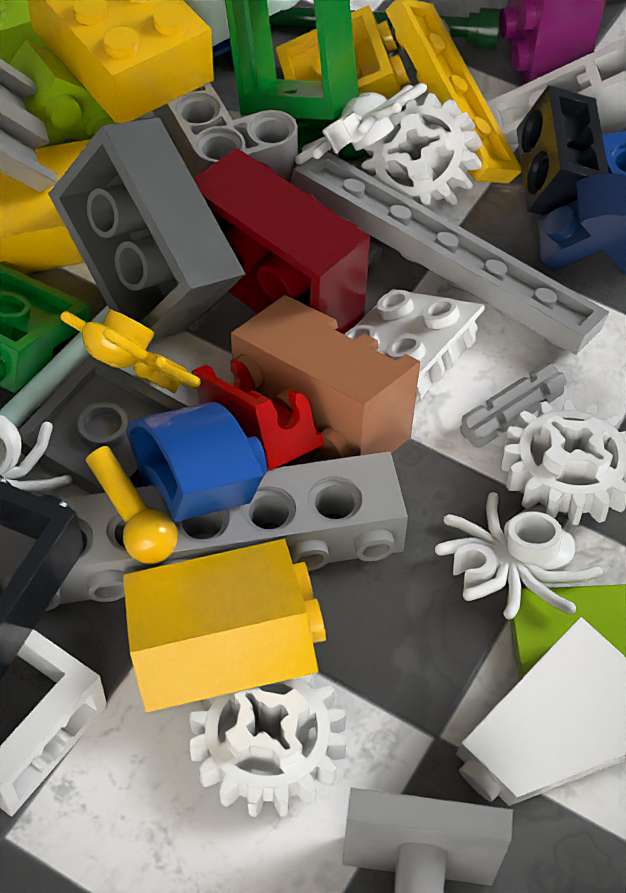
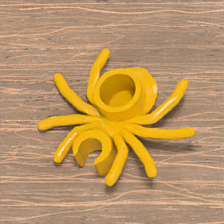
[60,309,201,394]

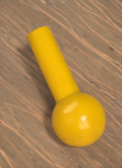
[85,446,178,564]

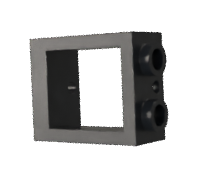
[0,475,84,680]

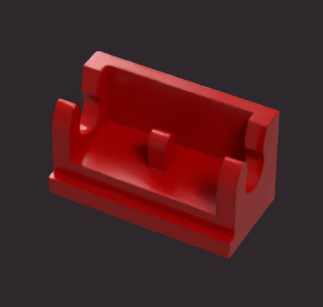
[191,359,324,470]

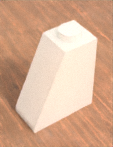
[456,617,626,806]

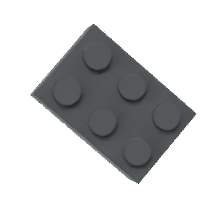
[48,117,245,342]

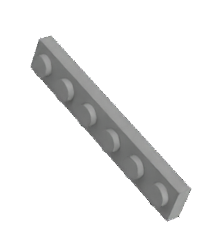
[290,152,609,355]

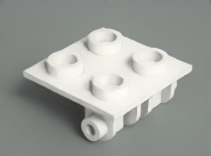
[344,289,485,404]

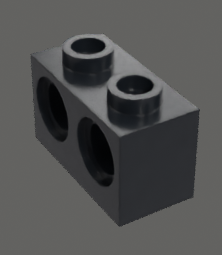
[516,85,609,215]

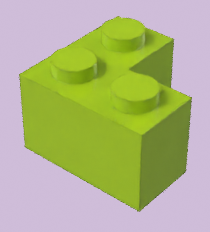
[9,39,116,148]

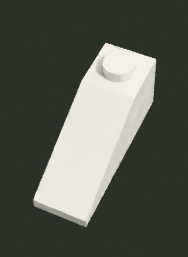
[486,37,626,144]

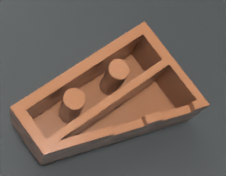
[231,295,420,460]

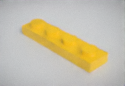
[385,0,522,184]

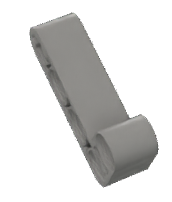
[153,83,298,182]

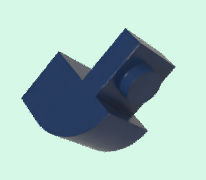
[538,173,626,275]

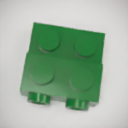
[0,263,91,393]

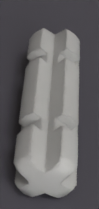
[460,363,567,447]

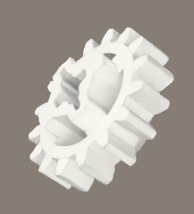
[361,93,483,214]
[501,399,626,525]
[189,674,347,817]

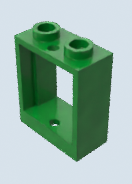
[225,0,359,120]

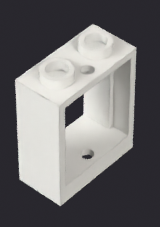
[0,629,107,817]

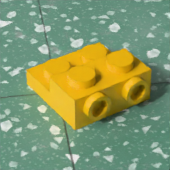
[275,5,411,100]

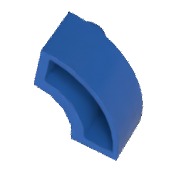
[126,402,266,522]

